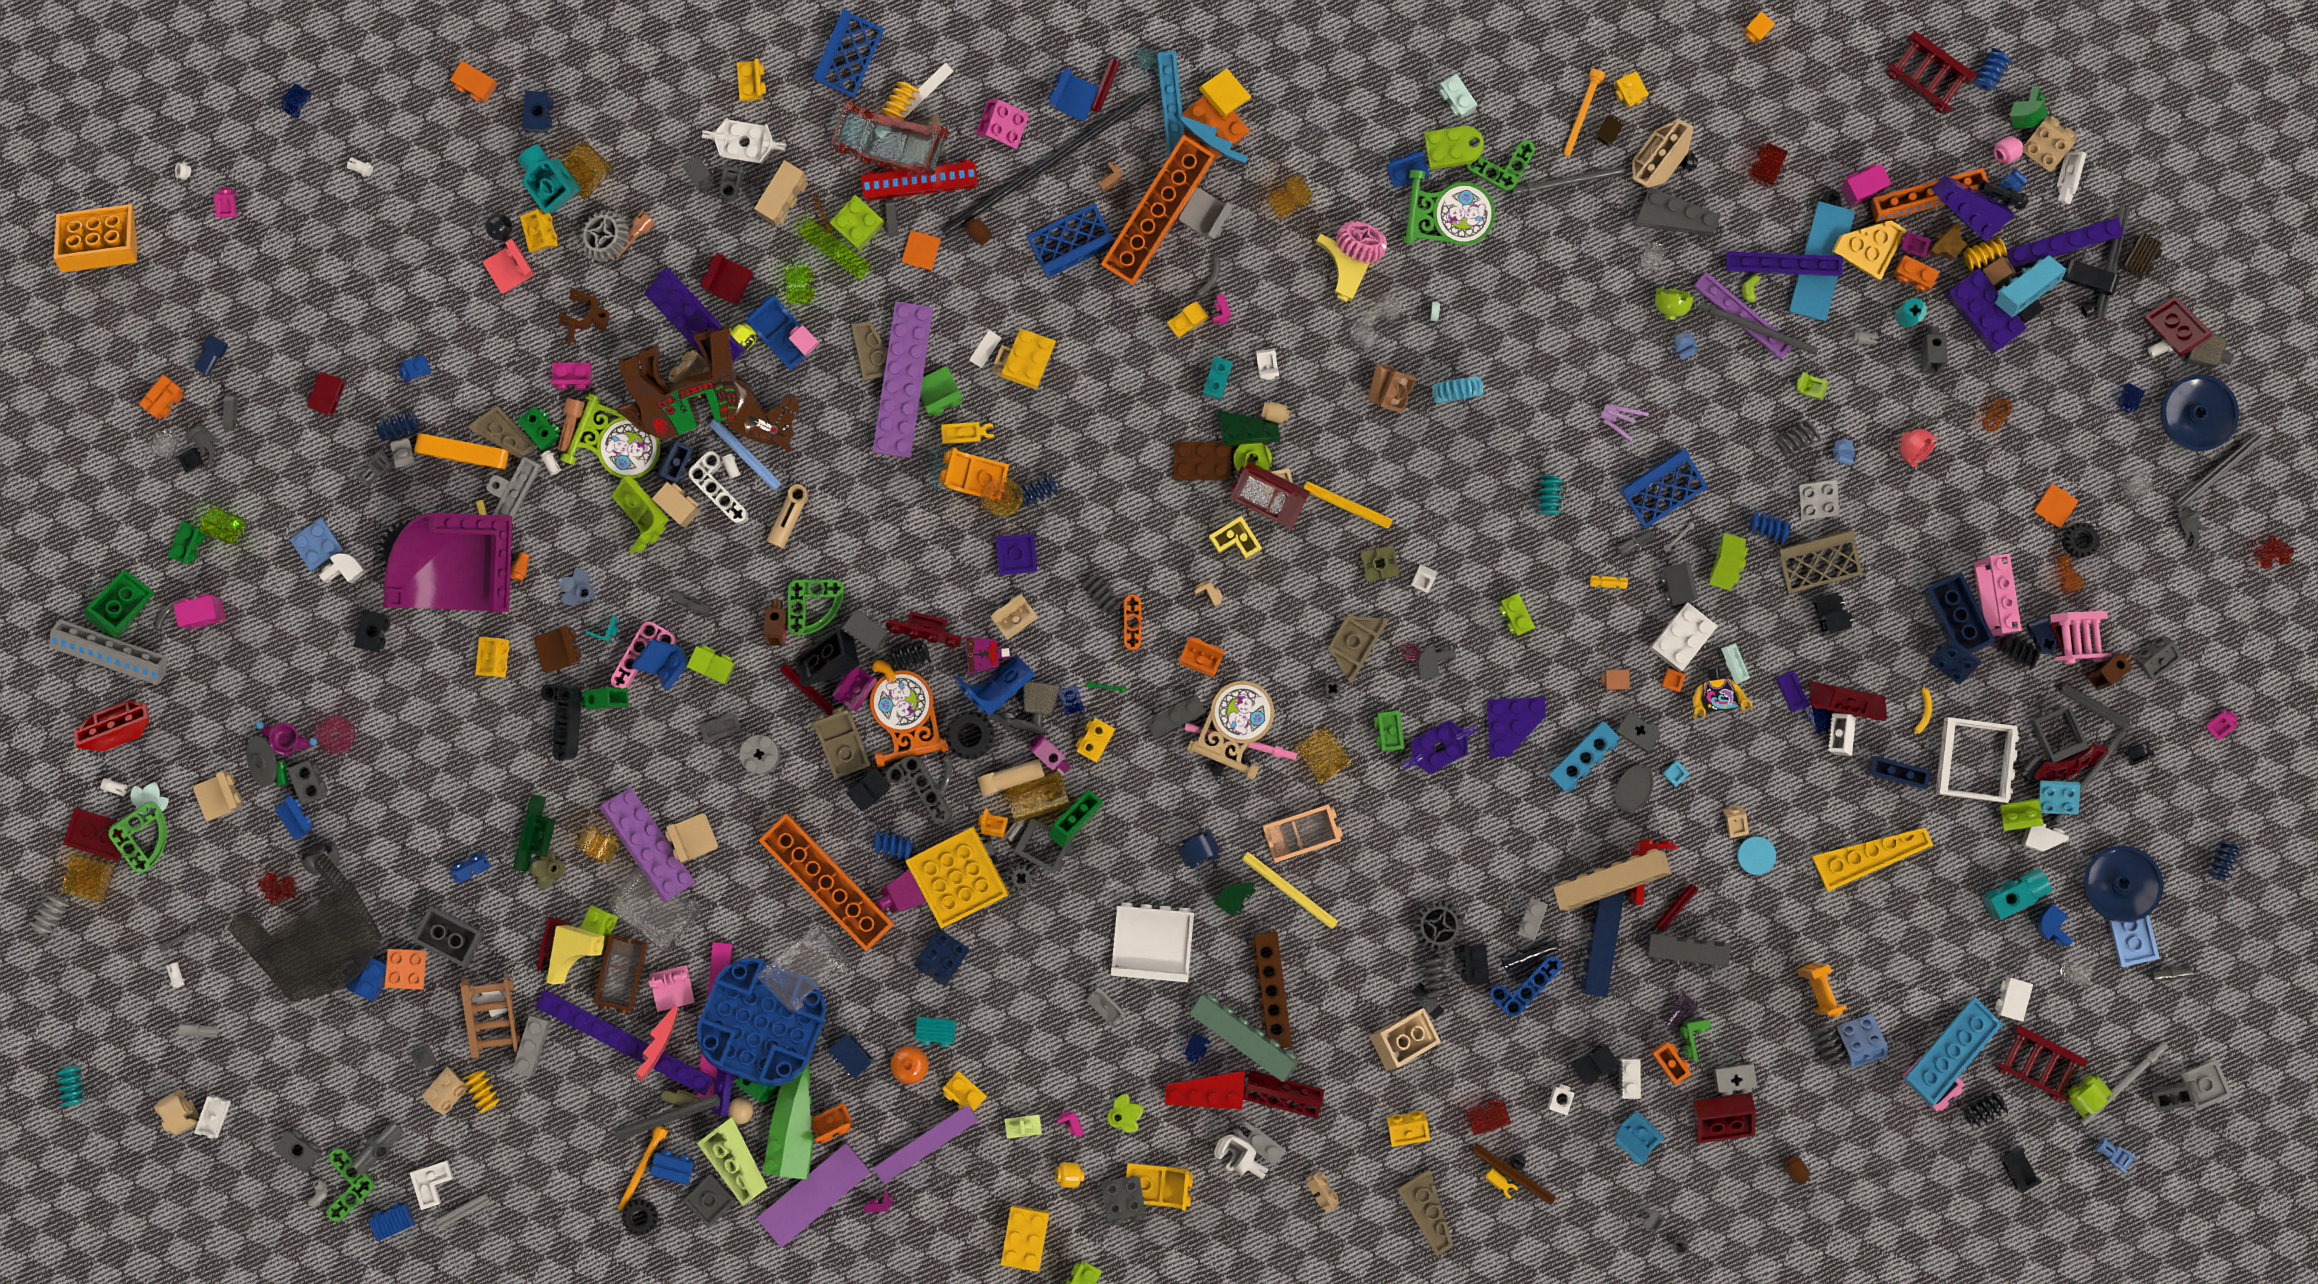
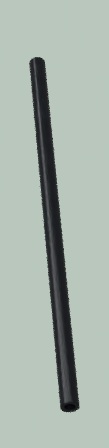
[941,92,1151,236]

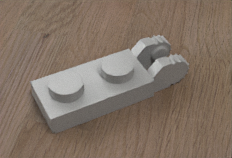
[1233,1119,1286,1166]

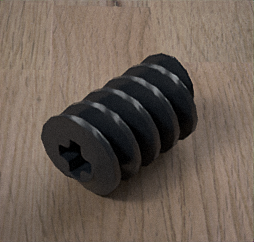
[1996,633,2040,671]
[889,641,931,673]
[1963,1092,2009,1129]

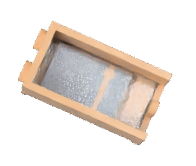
[1262,804,1343,863]

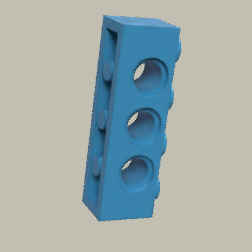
[1547,721,1620,792]

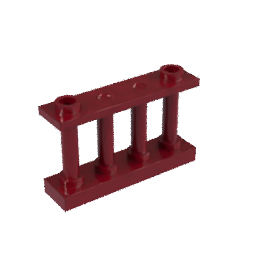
[1884,30,1977,115]
[1994,1024,2088,1103]

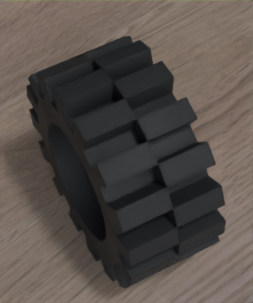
[2062,522,2100,558]
[621,1199,658,1236]

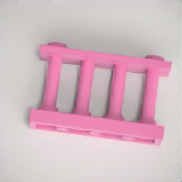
[2050,611,2112,664]

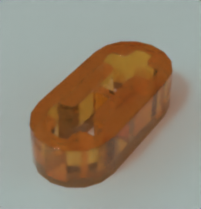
[1982,398,2012,432]

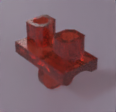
[2253,535,2294,569]
[258,872,296,906]

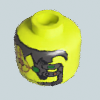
[731,324,756,353]

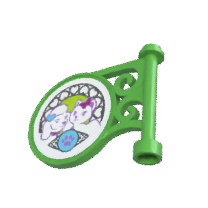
[1402,170,1495,245]

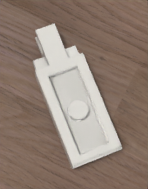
[2057,151,2086,204]

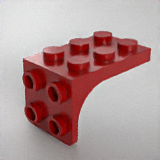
[1628,839,1678,905]

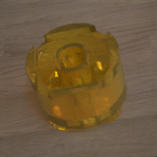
[981,478,1023,517]
[575,825,620,866]

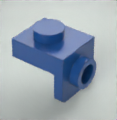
[398,355,431,384]

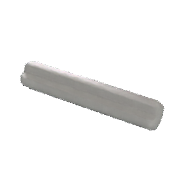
[435,1194,490,1229]

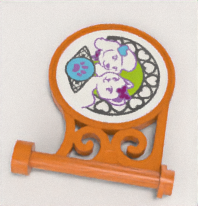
[870,670,949,768]

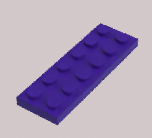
[644,267,745,364]

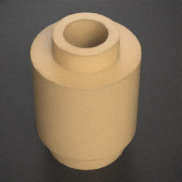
[1261,401,1290,424]

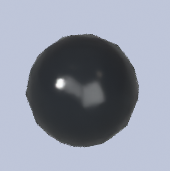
[485,214,512,240]

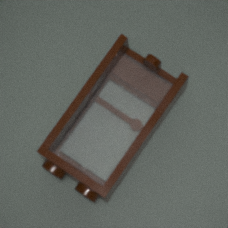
[593,934,650,1014]

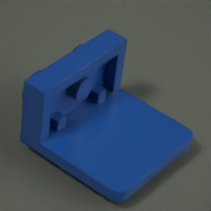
[1048,68,1099,121]

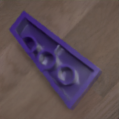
[1931,175,2015,242]

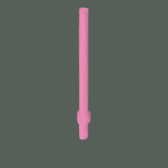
[1184,723,1297,761]

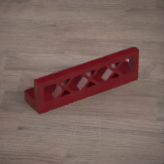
[1243,1070,1325,1119]

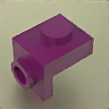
[1900,231,1932,259]

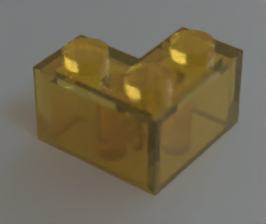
[1267,175,1313,220]

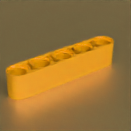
[414,433,509,470]

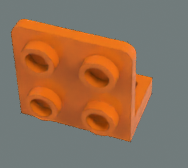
[811,1102,854,1144]

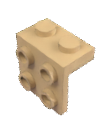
[2022,116,2077,171]
[193,771,243,821]
[665,813,718,863]

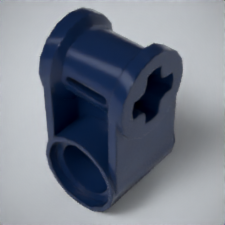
[2026,616,2057,654]

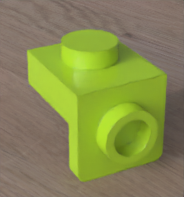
[1796,372,1829,400]

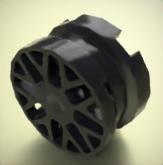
[2123,741,2155,766]

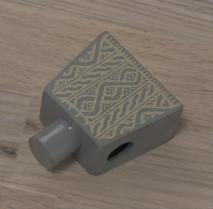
[2183,330,2234,368]
[1024,681,1061,726]

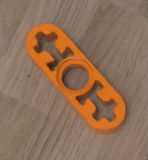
[1124,594,1141,651]

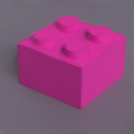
[1840,163,1892,207]
[173,593,226,629]

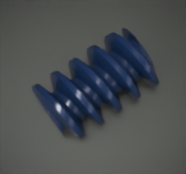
[376,409,420,441]
[1015,474,1058,507]
[2207,841,2245,884]

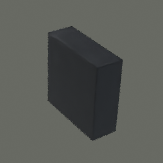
[177,447,204,473]

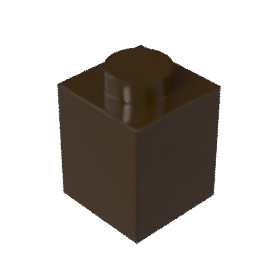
[1594,115,1624,148]

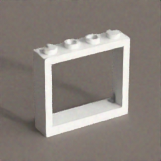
[1935,717,2019,803]

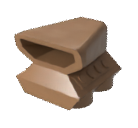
[1367,363,1415,412]

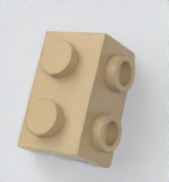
[1194,581,1223,609]
[990,594,1038,640]
[422,1067,470,1115]

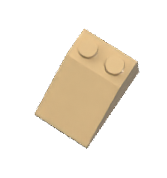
[1369,1008,1441,1070]

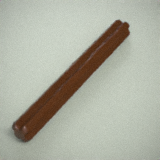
[1472,1144,1556,1205]

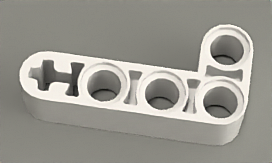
[689,451,748,524]

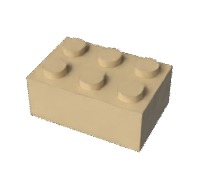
[754,160,808,227]

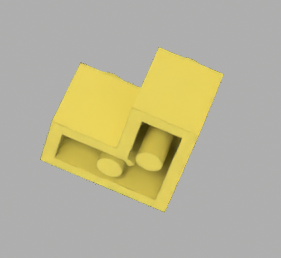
[1209,516,1262,560]

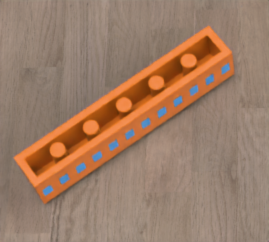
[1870,168,1988,223]

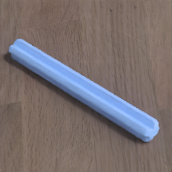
[709,419,781,490]

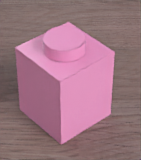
[789,325,819,357]

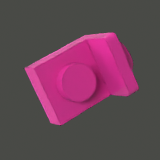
[214,187,237,217]
[1212,294,1232,325]
[2206,708,2238,741]
[1057,1110,1084,1137]

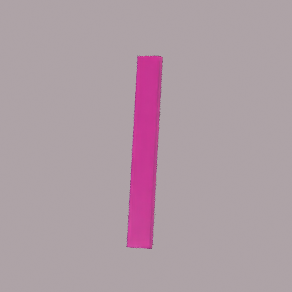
[697,942,733,1098]

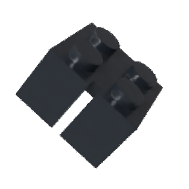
[846,768,893,812]

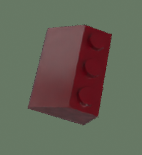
[1693,1093,1756,1143]

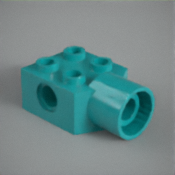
[517,144,581,214]
[1982,868,2052,920]

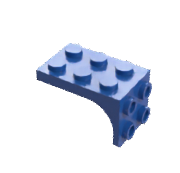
[746,295,819,371]
[955,654,1035,716]

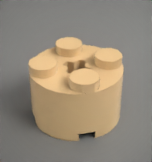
[154,1089,199,1135]

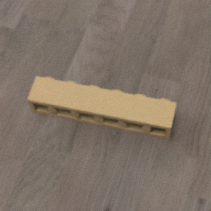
[1554,849,1671,911]

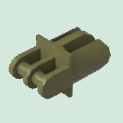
[661,1088,698,1108]

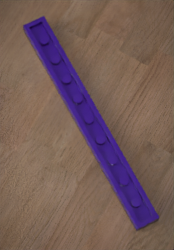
[535,990,715,1096]

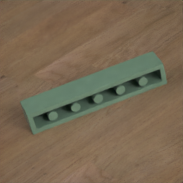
[1189,993,1300,1082]

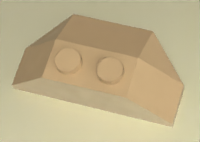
[1632,119,1693,188]

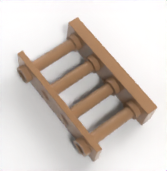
[460,973,522,1058]

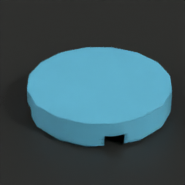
[1737,837,1776,875]

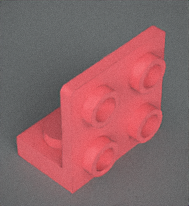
[483,239,535,294]

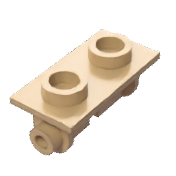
[1306,1170,1339,1212]

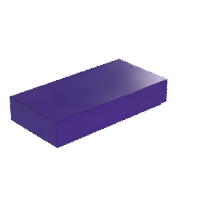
[1775,670,1809,713]

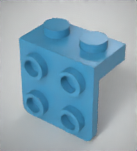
[1614,1110,1665,1165]

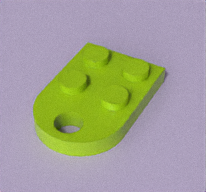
[1424,126,1484,170]

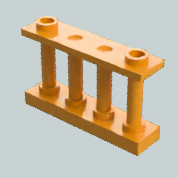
[1797,962,1847,1018]

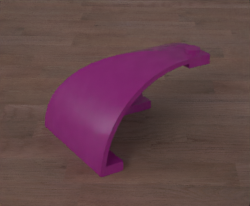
[383,513,512,612]

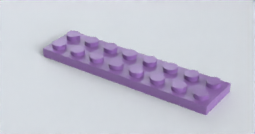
[873,301,933,459]

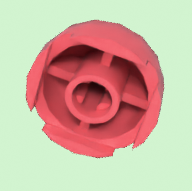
[1899,429,1937,467]

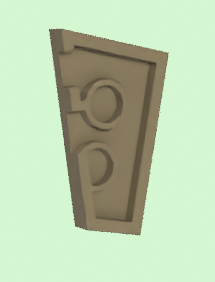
[851,321,888,381]
[469,406,537,459]

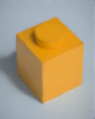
[1743,11,1775,44]

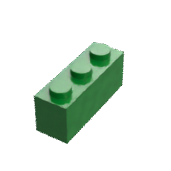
[1048,790,1103,848]

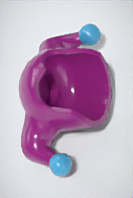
[255,721,317,756]

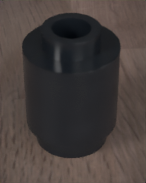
[2019,754,2048,783]

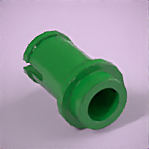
[276,761,289,786]

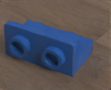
[1386,151,1430,189]

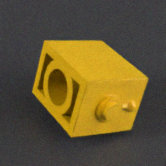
[1614,71,1649,108]

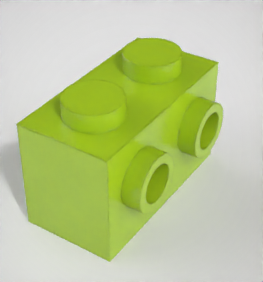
[1499,593,1535,637]

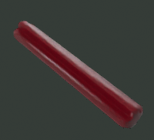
[779,664,835,715]

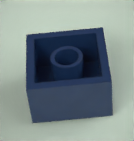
[829,1032,875,1079]

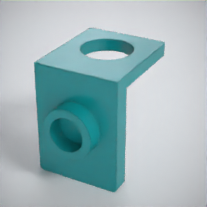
[586,616,619,642]

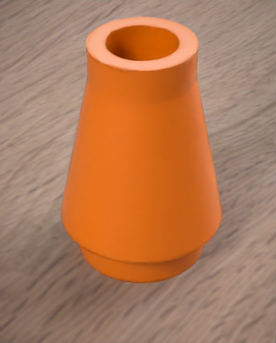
[510,552,530,582]

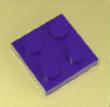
[996,533,1038,575]

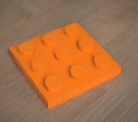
[1182,96,1250,161]

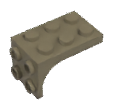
[811,706,871,779]

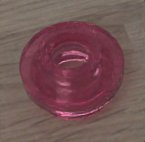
[1402,644,1421,661]

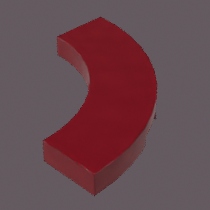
[2034,742,2108,781]

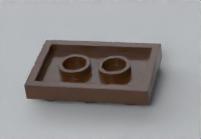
[1174,442,1231,481]

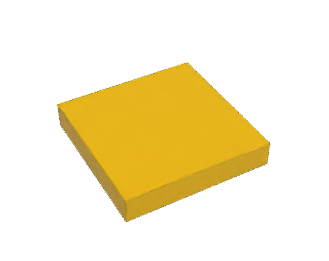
[1199,68,1251,118]

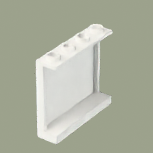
[1111,902,1194,982]

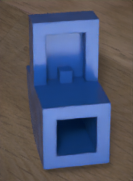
[2037,904,2074,947]

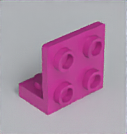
[975,99,1029,149]

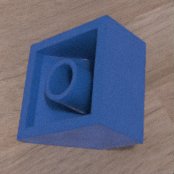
[341,949,386,1001]

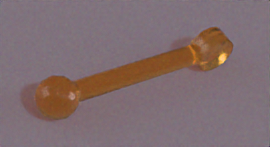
[813,195,832,232]

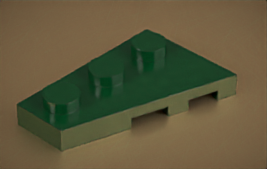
[1217,411,1281,445]

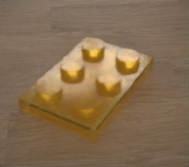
[1005,772,1070,822]

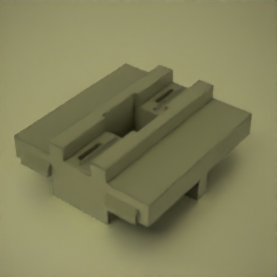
[1360,545,1399,582]

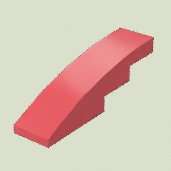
[636,1005,678,1082]

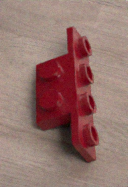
[886,611,962,648]

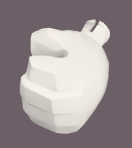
[1214,1134,1268,1179]

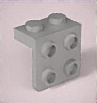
[1179,188,1233,239]

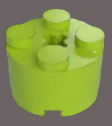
[2067,1073,2113,1118]

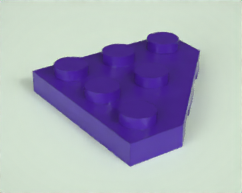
[1487,697,1546,757]

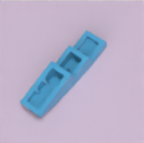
[1179,116,1248,165]

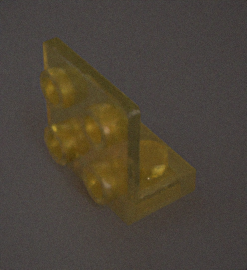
[1295,726,1351,784]

